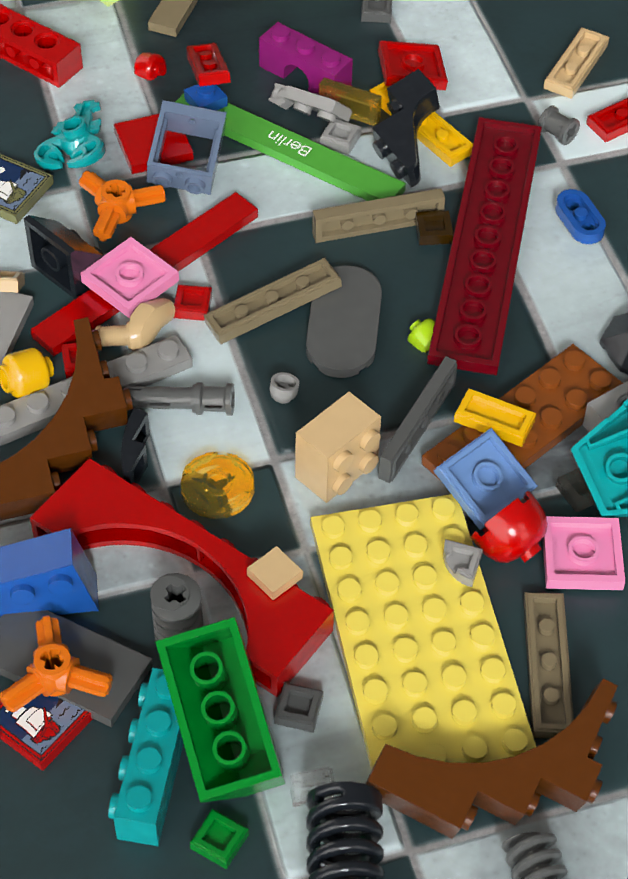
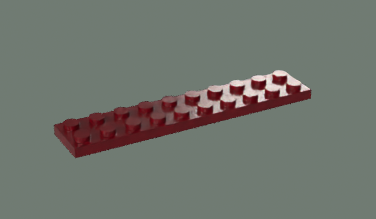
[427,117,542,376]

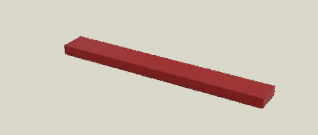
[30,192,258,356]

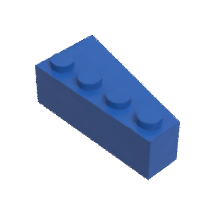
[0,528,99,618]

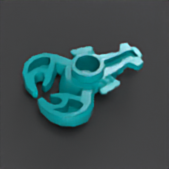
[34,100,106,170]

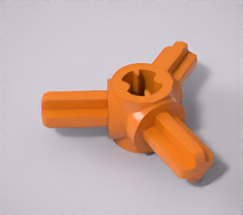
[79,171,166,242]
[0,615,113,712]

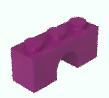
[259,22,353,101]

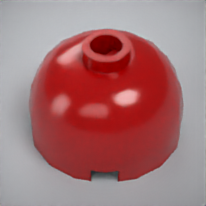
[470,490,548,563]

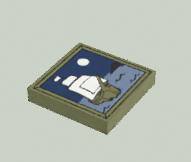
[0,154,54,224]

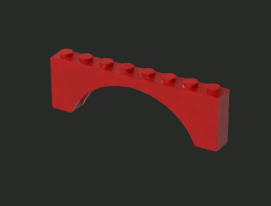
[30,458,334,697]

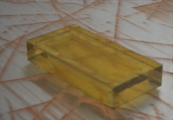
[319,78,382,126]

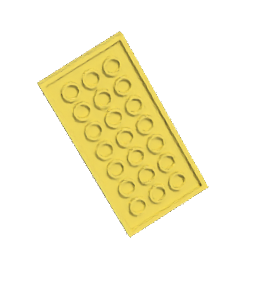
[310,494,536,771]

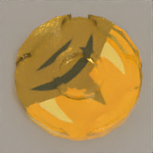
[181,452,254,519]

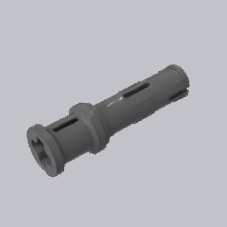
[125,382,235,416]

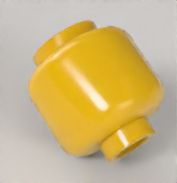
[0,348,54,398]

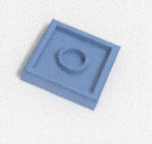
[434,428,538,530]

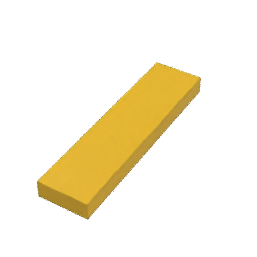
[369,82,473,167]

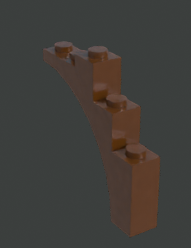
[0,317,133,521]
[365,678,618,839]

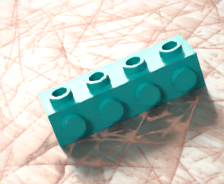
[108,668,184,846]

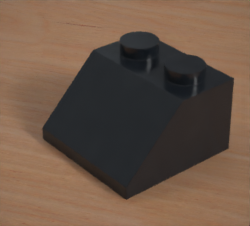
[24,215,104,299]

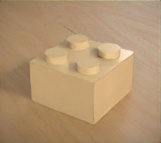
[295,392,381,503]

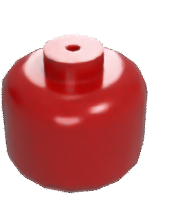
[134,52,167,80]

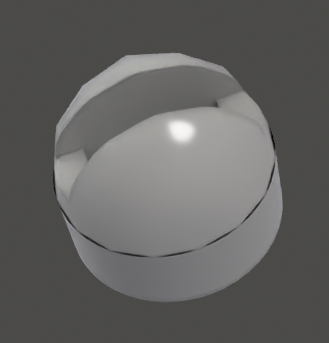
[270,372,299,404]

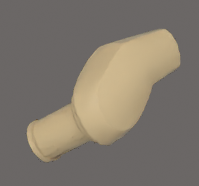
[96,298,175,351]

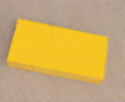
[454,388,536,447]

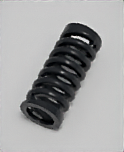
[306,782,385,879]

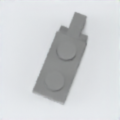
[269,83,352,123]

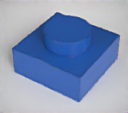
[184,84,228,111]

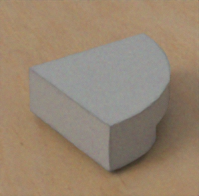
[443,539,483,587]

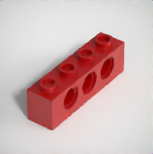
[0,4,83,88]

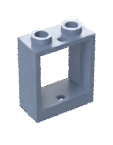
[147,100,227,195]

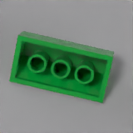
[155,617,286,803]

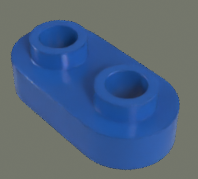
[555,189,606,244]

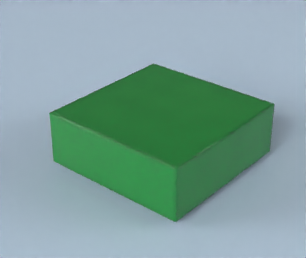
[190,809,249,869]

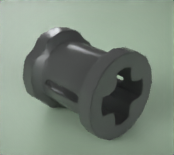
[538,105,580,145]

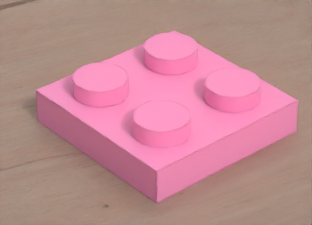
[80,237,179,318]
[542,516,625,590]

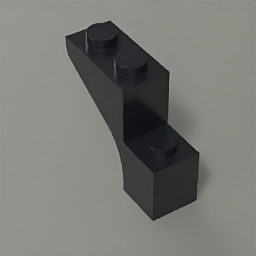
[372,69,440,188]

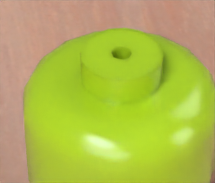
[407,318,435,352]

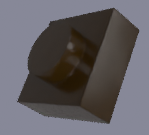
[415,210,453,246]

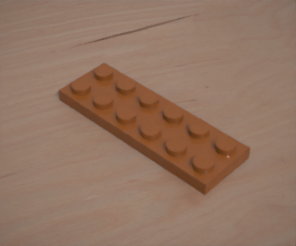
[421,344,623,480]

